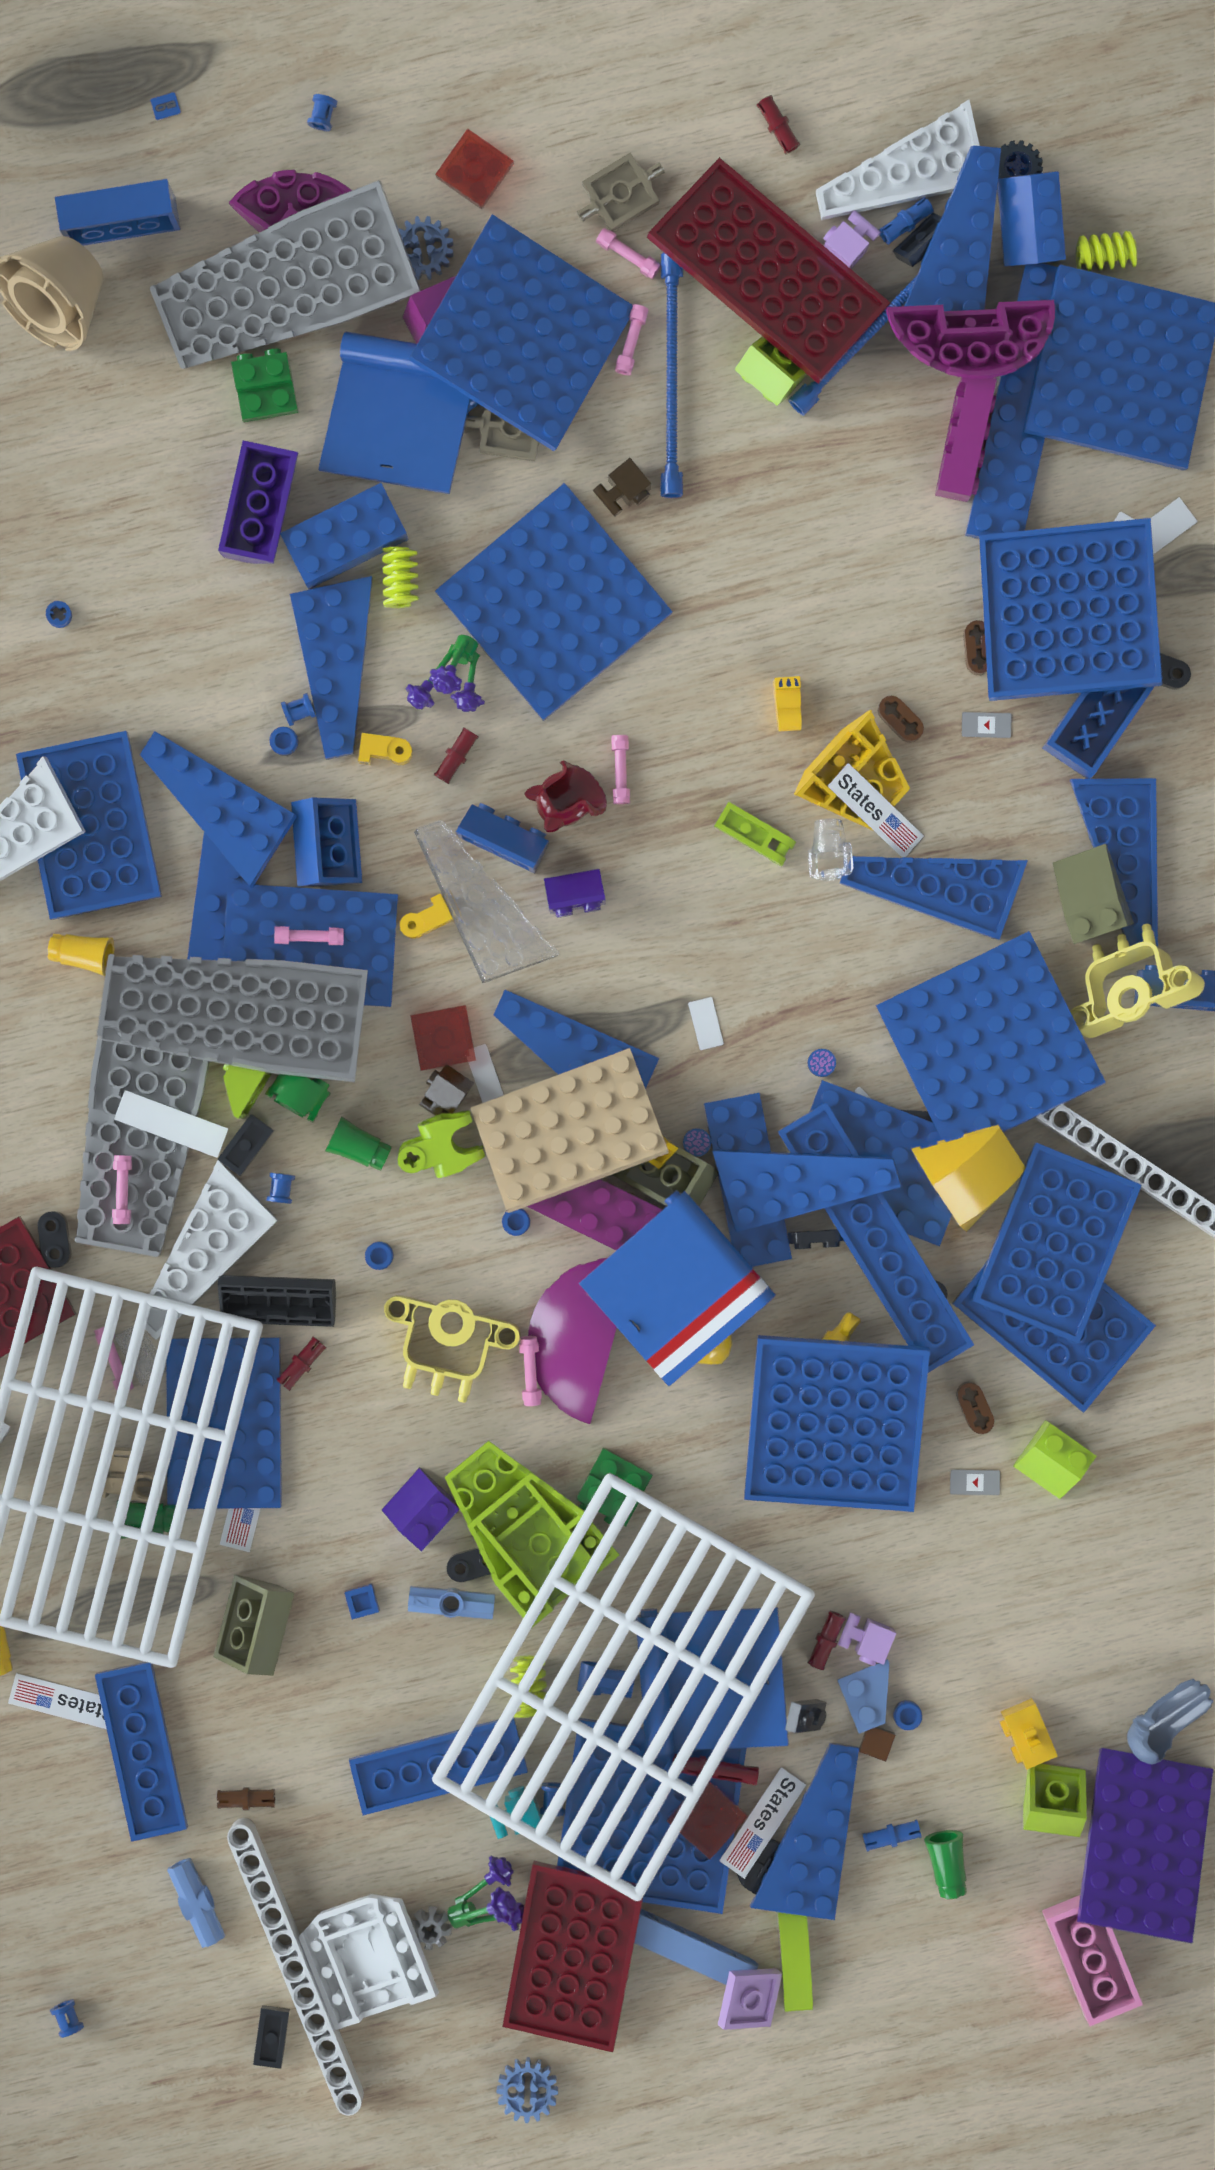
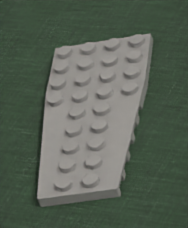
[150,180,421,369]
[97,954,368,1082]
[75,1038,210,1257]

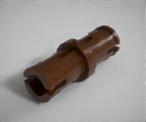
[217,1787,276,1811]

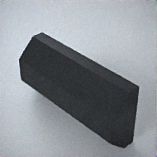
[218,1275,336,1327]

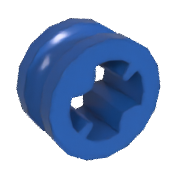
[46,601,72,628]

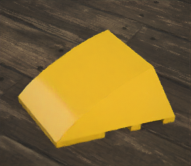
[794,710,910,831]
[911,1125,1026,1232]

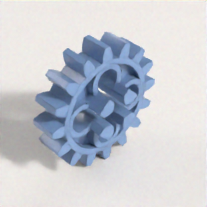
[398,216,454,280]
[496,2057,558,2123]

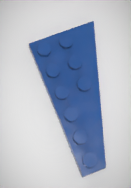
[904,145,1001,311]
[290,576,373,760]
[140,731,297,888]
[1070,778,1158,947]
[187,832,247,960]
[839,856,1028,940]
[493,990,659,1090]
[712,1150,902,1232]
[750,1743,859,1920]

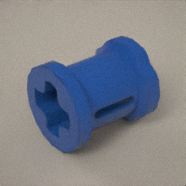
[307,94,337,131]
[281,693,316,726]
[266,1172,295,1204]
[540,1782,565,1816]
[50,1999,84,2038]

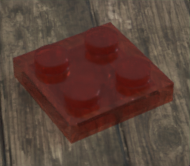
[435,128,514,210]
[410,1005,476,1071]
[667,1780,748,1859]

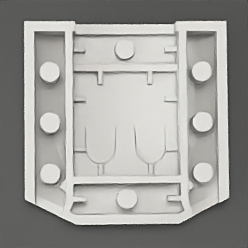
[298,1894,439,2030]

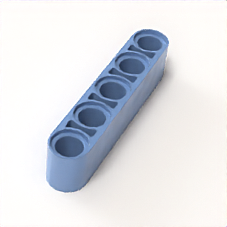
[635,1908,759,1985]

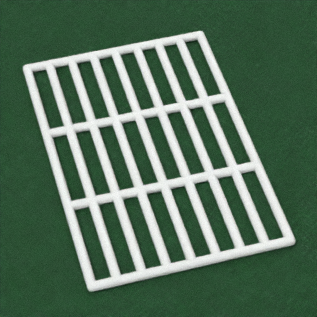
[0,1267,263,1668]
[432,1473,815,1901]

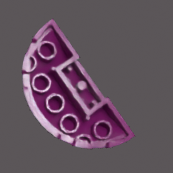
[229,169,352,233]
[886,300,1055,379]
[528,1258,617,1424]

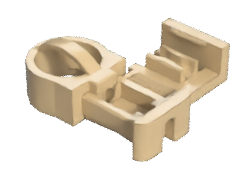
[102,1447,155,1502]

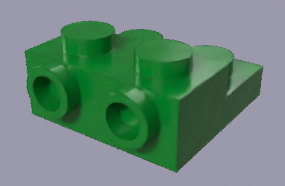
[231,348,299,423]
[576,1447,653,1527]

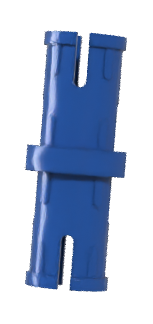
[879,197,934,245]
[862,1819,922,1852]

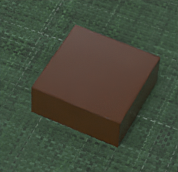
[859,1727,896,1762]

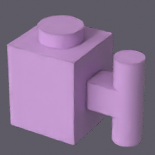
[824,210,881,269]
[838,1612,896,1666]

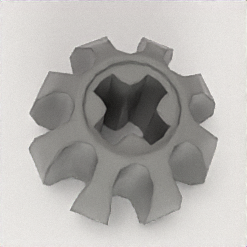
[411,1906,452,1950]

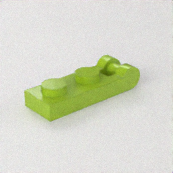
[714,802,796,867]

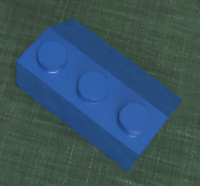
[997,171,1066,266]
[291,797,362,887]
[456,803,549,874]
[1134,965,1215,1012]

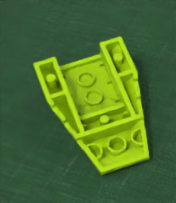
[445,1441,620,1629]

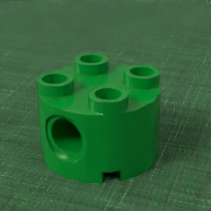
[265,1074,331,1123]

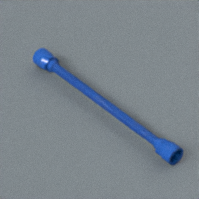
[661,253,683,498]
[788,276,917,416]

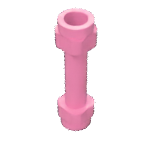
[596,228,661,279]
[615,304,649,375]
[611,735,630,804]
[274,926,343,945]
[112,1155,132,1224]
[94,1327,134,1390]
[519,1336,542,1406]

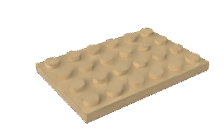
[471,1048,669,1213]

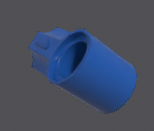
[576,1661,635,1698]

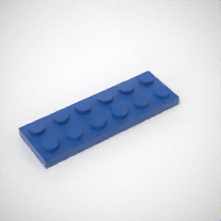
[704,1093,792,1267]
[95,1662,188,1842]
[349,1717,528,1816]

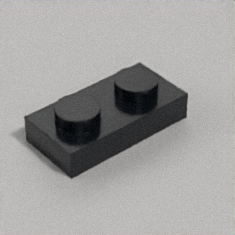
[892,213,942,267]
[217,1114,275,1176]
[785,1699,827,1733]
[253,2005,290,2069]

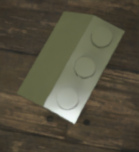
[213,1575,294,1676]

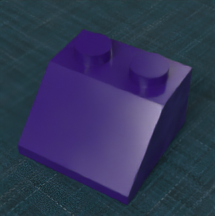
[382,1467,459,1552]

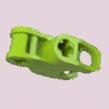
[397,1110,486,1178]

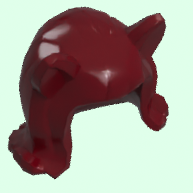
[524,760,607,832]

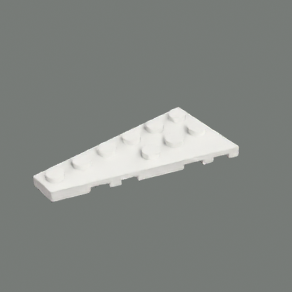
[816,100,979,220]
[0,756,86,881]
[145,1160,278,1340]

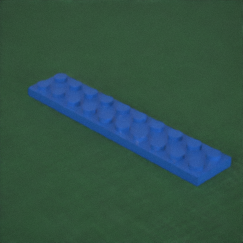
[965,263,1058,539]
[778,1102,974,1373]

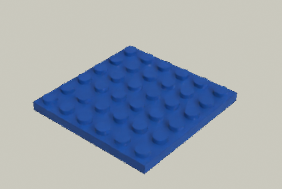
[408,214,633,451]
[1024,264,1215,471]
[435,483,673,721]
[979,518,1162,701]
[876,931,1106,1142]
[744,1335,930,1512]
[557,1718,747,1914]

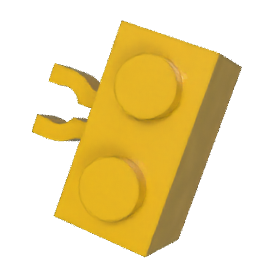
[999,1698,1058,1770]

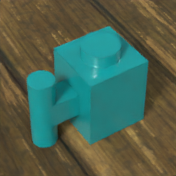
[489,1786,542,1839]

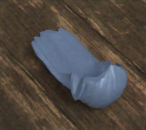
[1127,1679,1213,1764]

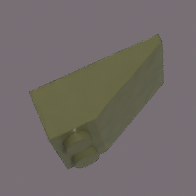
[1053,844,1134,944]
[613,1145,719,1207]

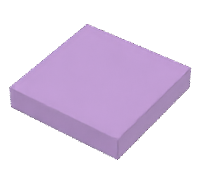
[718,1968,782,2030]

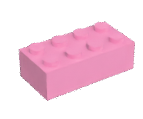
[1042,1895,1143,2026]

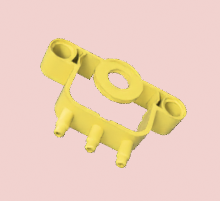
[1070,924,1204,1038]
[384,1295,521,1403]

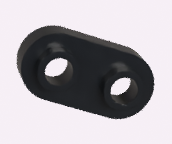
[1160,653,1191,690]
[38,1211,72,1268]
[788,1229,844,1249]
[446,1547,491,1582]

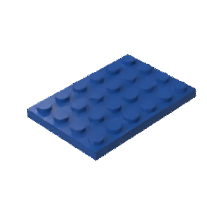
[16,731,162,920]
[223,883,398,1007]
[809,1080,952,1247]
[972,1142,1142,1344]
[952,1261,1156,1413]
[166,1337,282,1509]

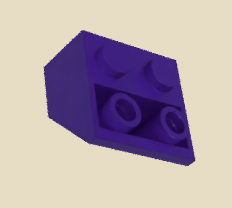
[544,869,606,918]

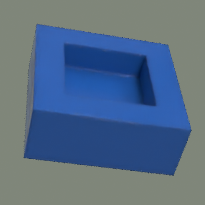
[344,1583,380,1620]

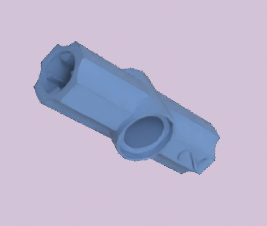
[408,1586,495,1619]
[167,1858,225,1948]

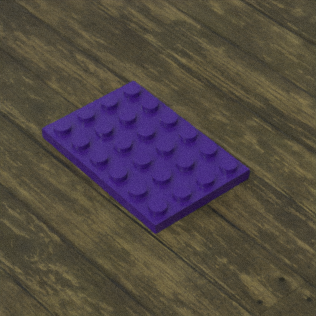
[1077,1748,1213,1944]

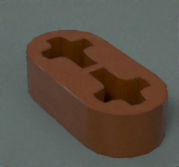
[963,620,987,676]
[878,695,924,743]
[956,1382,995,1434]

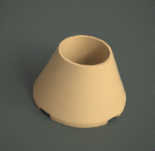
[0,236,103,351]

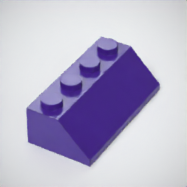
[218,440,299,564]

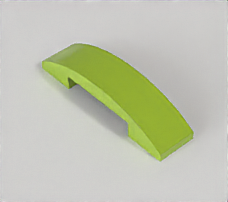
[778,1912,813,2012]

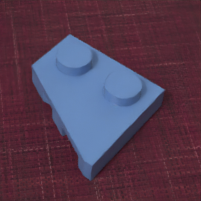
[837,1659,889,1734]

